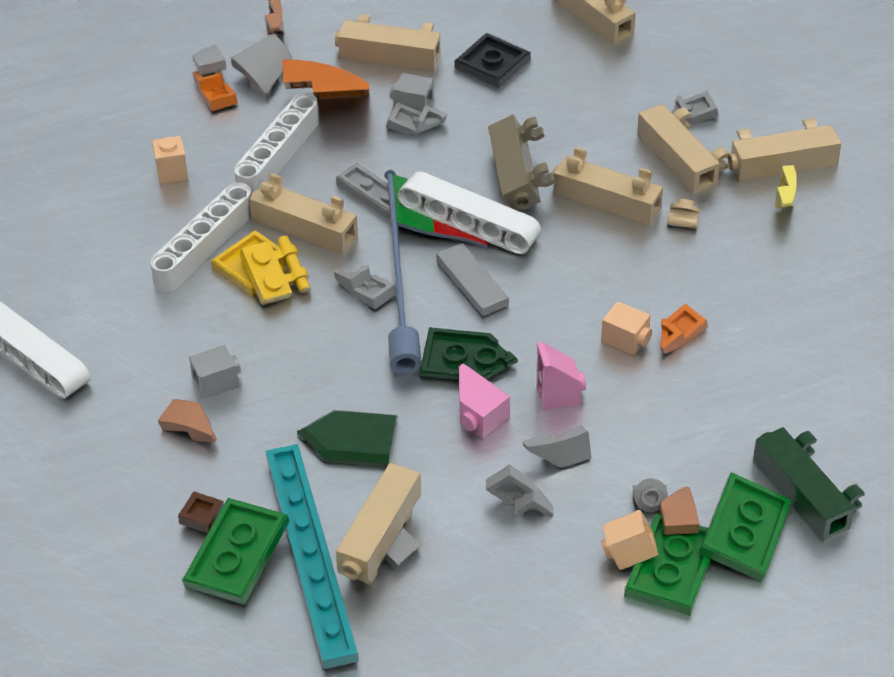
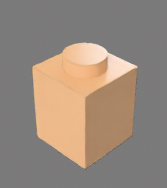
[152,136,188,185]
[601,301,652,356]
[601,510,658,570]

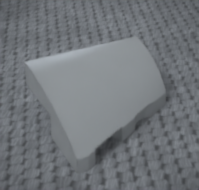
[231,34,292,99]

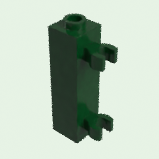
[753,427,865,542]

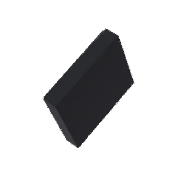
[454,33,531,88]

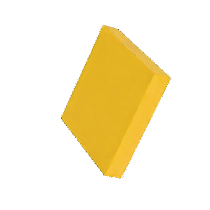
[211,230,290,297]

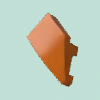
[192,71,238,111]
[660,304,708,354]

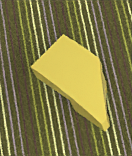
[775,165,797,208]

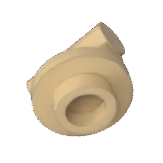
[667,199,700,229]

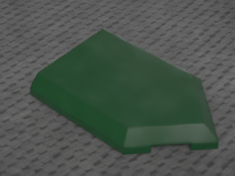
[419,327,518,380]
[297,410,398,467]

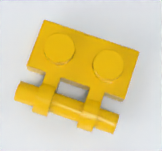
[239,235,311,306]

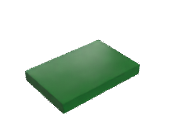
[698,472,792,582]
[182,498,290,605]
[624,513,712,616]

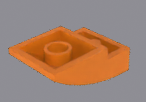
[282,60,370,99]

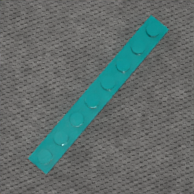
[266,444,358,669]

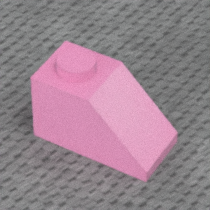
[536,342,586,410]
[459,363,510,439]

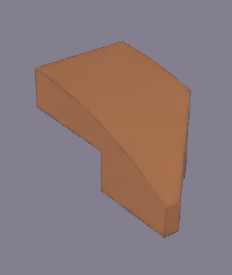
[265,0,284,36]
[158,399,217,442]
[660,487,699,535]

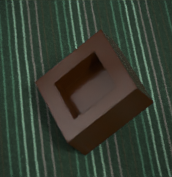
[178,491,224,533]

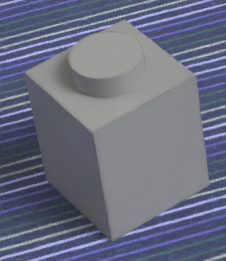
[390,72,434,112]
[189,345,241,399]

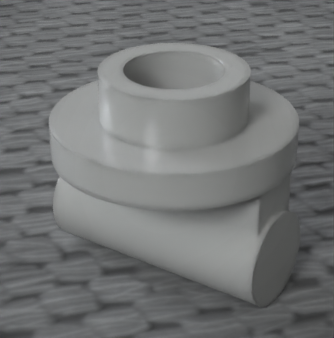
[633,478,668,512]

